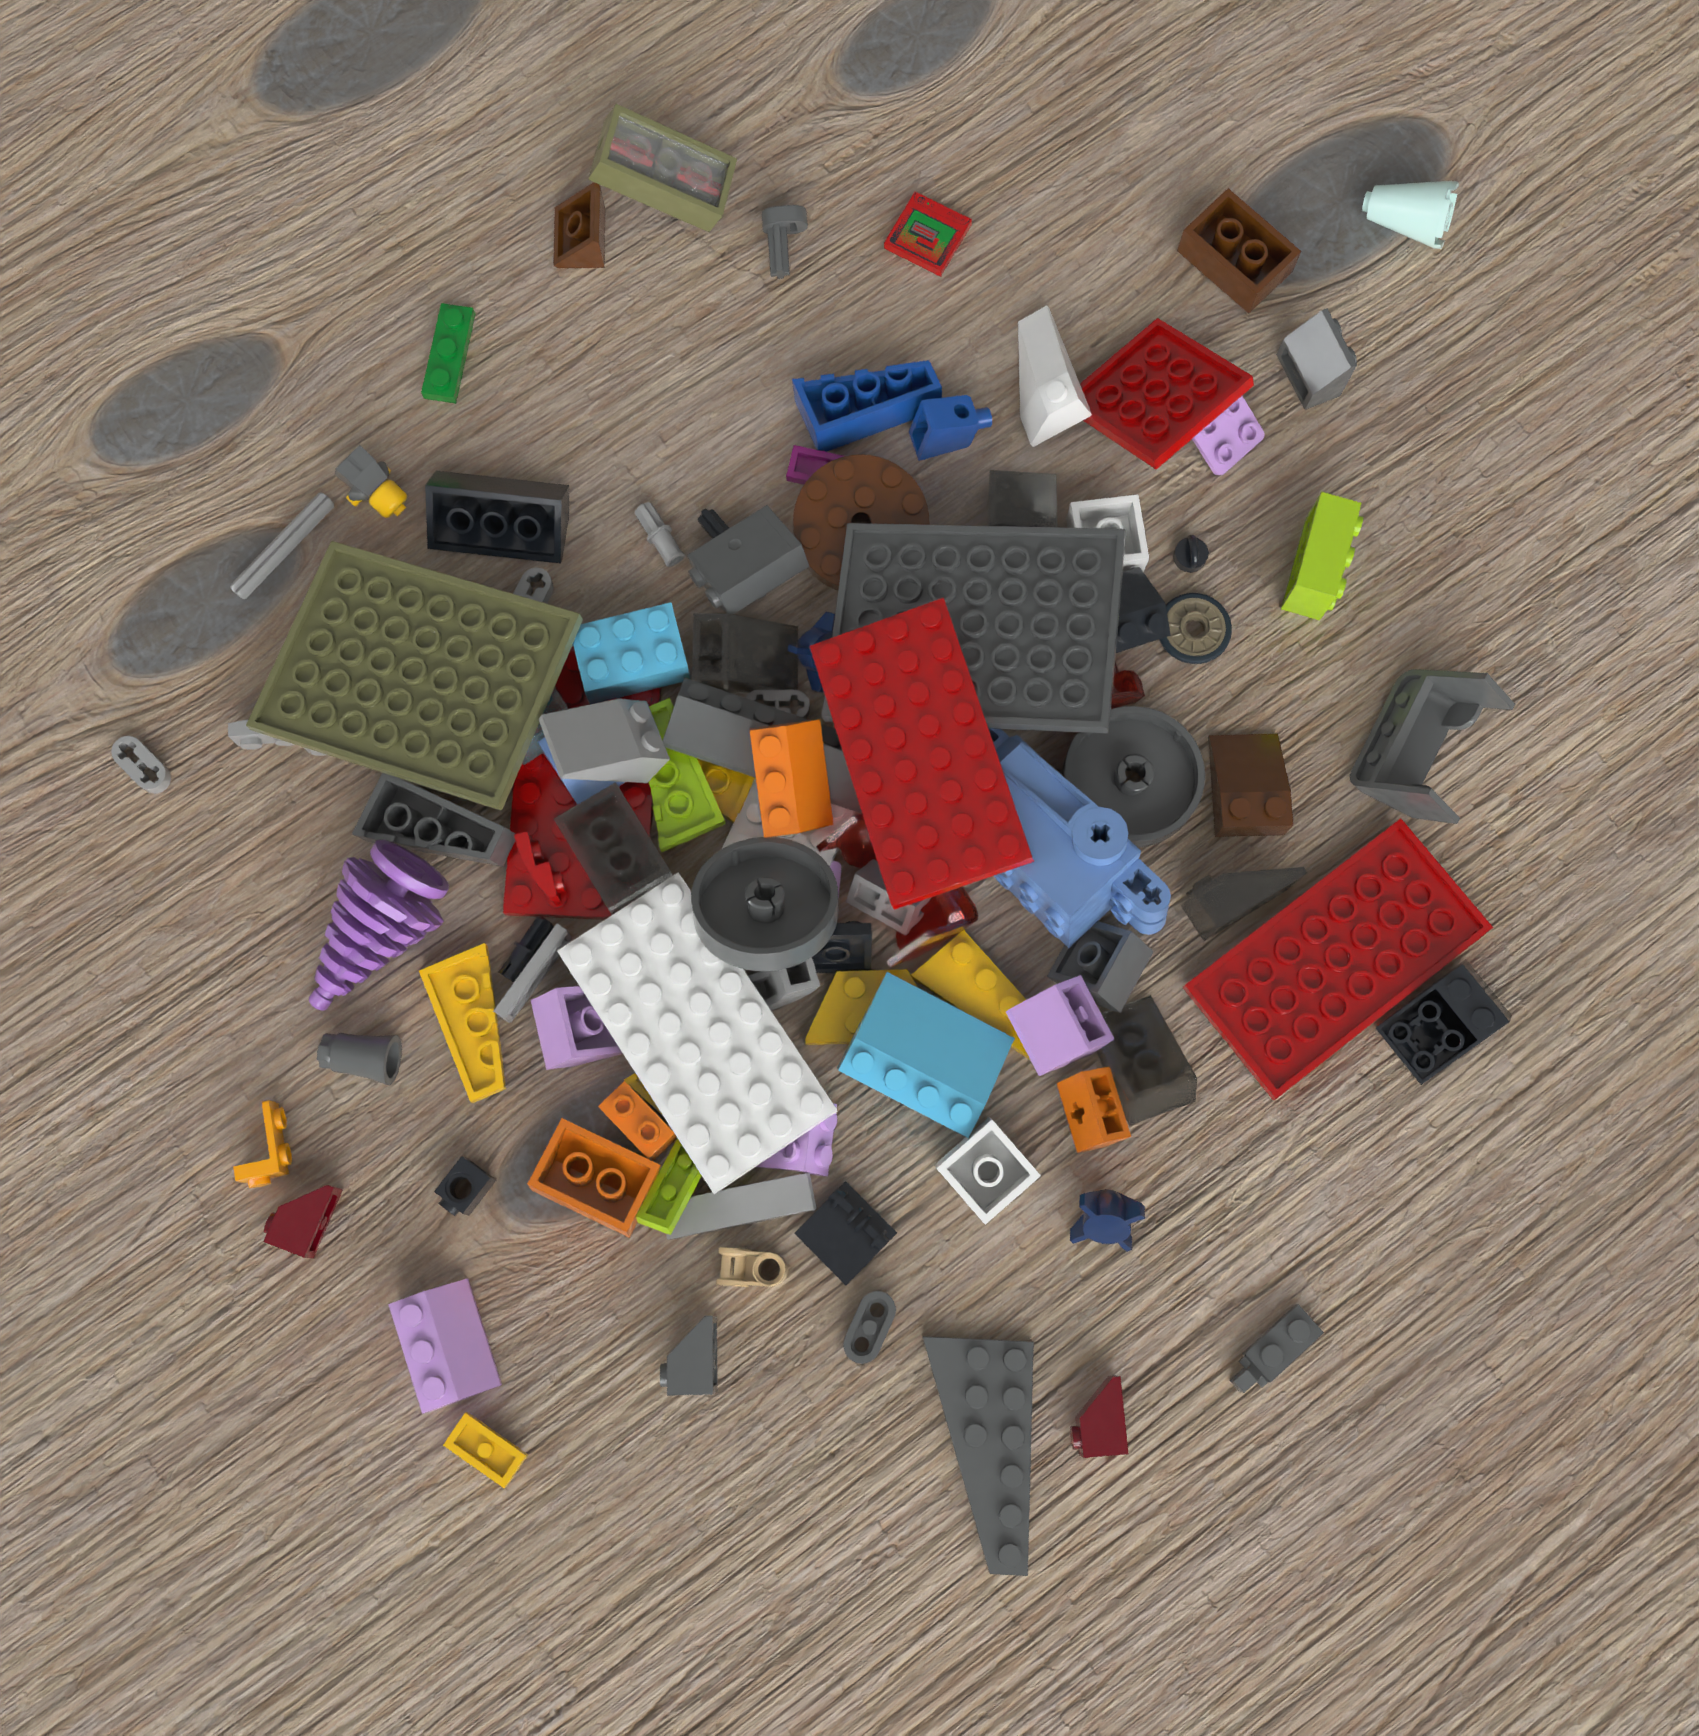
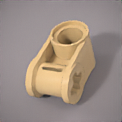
[716,1247,788,1287]

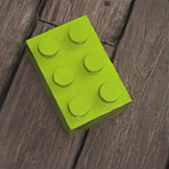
[1281,491,1363,621]

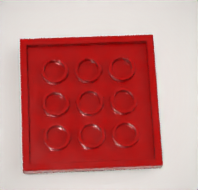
[1080,318,1254,470]

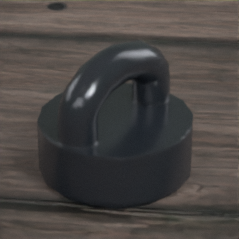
[1173,535,1209,573]

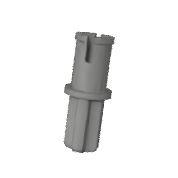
[635,502,685,567]

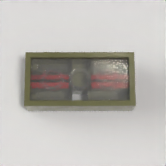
[588,104,737,232]

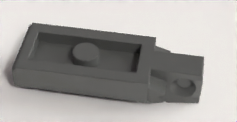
[1230,1304,1324,1393]

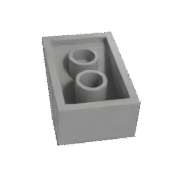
[539,699,670,783]

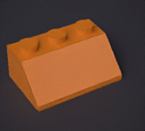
[750,719,834,838]
[527,1118,661,1238]

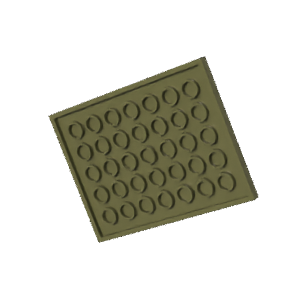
[246,541,583,811]

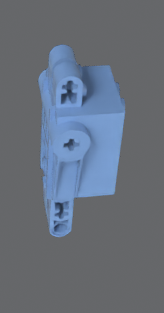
[989,728,1171,948]

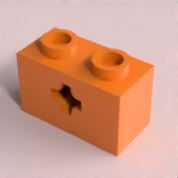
[1056,1067,1131,1153]
[598,1081,677,1161]

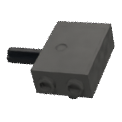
[687,505,809,617]

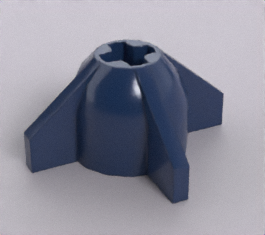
[788,611,835,693]
[1070,1189,1145,1252]

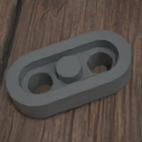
[843,1291,896,1364]

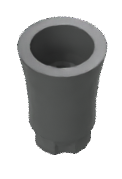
[317,1033,402,1085]

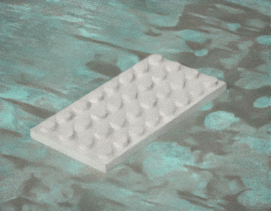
[557,872,838,1194]

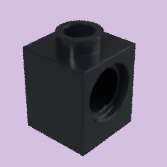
[434,1156,497,1216]

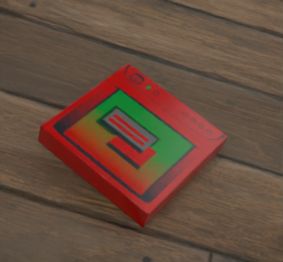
[884,192,972,277]

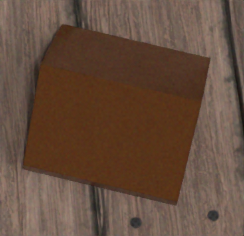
[553,182,606,268]

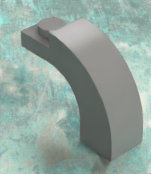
[748,957,820,1010]

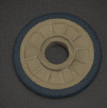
[1159,593,1232,664]

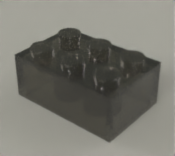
[554,782,672,915]

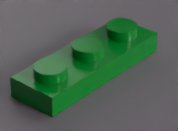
[421,303,476,404]

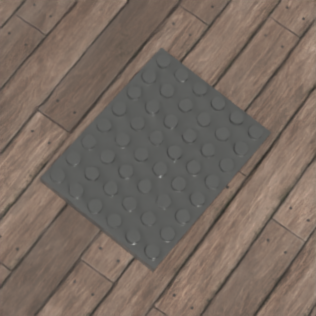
[822,523,1126,733]

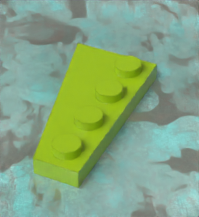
[649,698,726,852]

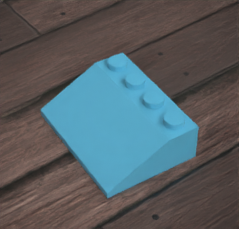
[837,972,1015,1138]

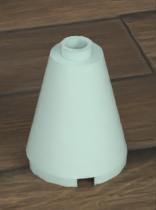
[1362,181,1459,249]

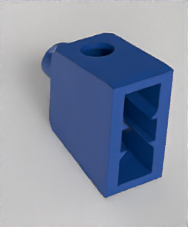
[909,395,992,461]

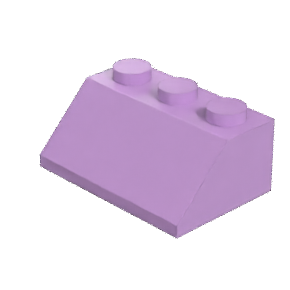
[388,1279,502,1414]

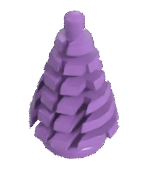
[309,840,449,1011]

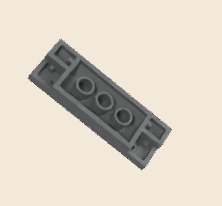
[663,677,862,814]

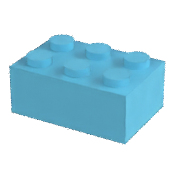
[573,602,691,705]

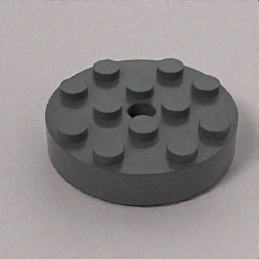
[1062,706,1205,848]
[691,837,839,971]

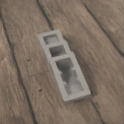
[666,1173,817,1240]

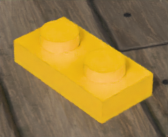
[443,1412,528,1488]

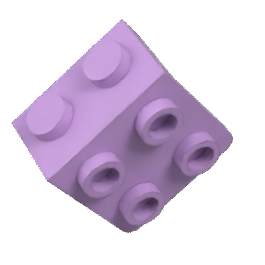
[1192,396,1264,475]
[756,1103,837,1176]

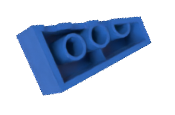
[792,360,942,452]

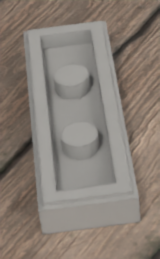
[493,924,572,1023]

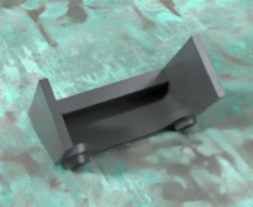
[1350,669,1515,824]

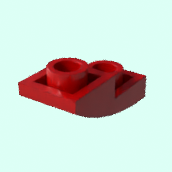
[514,831,565,905]

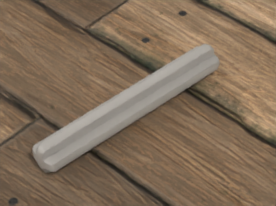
[230,492,334,599]

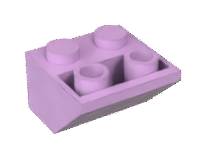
[1006,975,1114,1076]

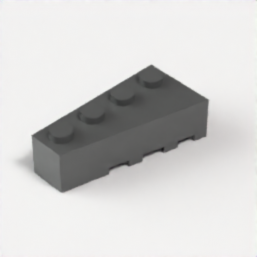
[352,773,516,867]

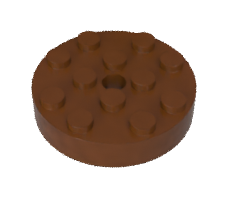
[793,454,930,591]

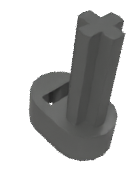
[761,205,808,279]

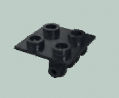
[794,1181,897,1286]

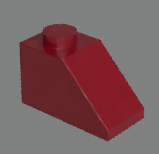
[263,1185,343,1259]
[1070,1375,1129,1458]

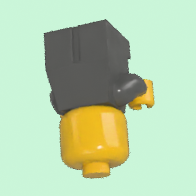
[335,445,407,518]

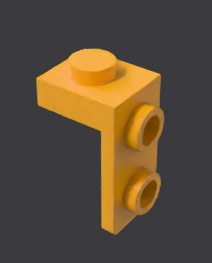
[233,1100,292,1188]

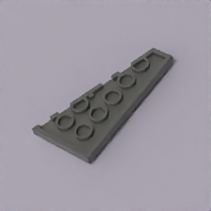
[922,1336,1034,1576]

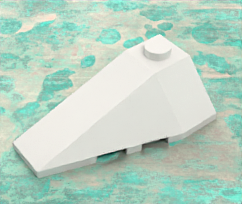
[1018,306,1092,447]

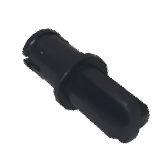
[498,916,554,982]

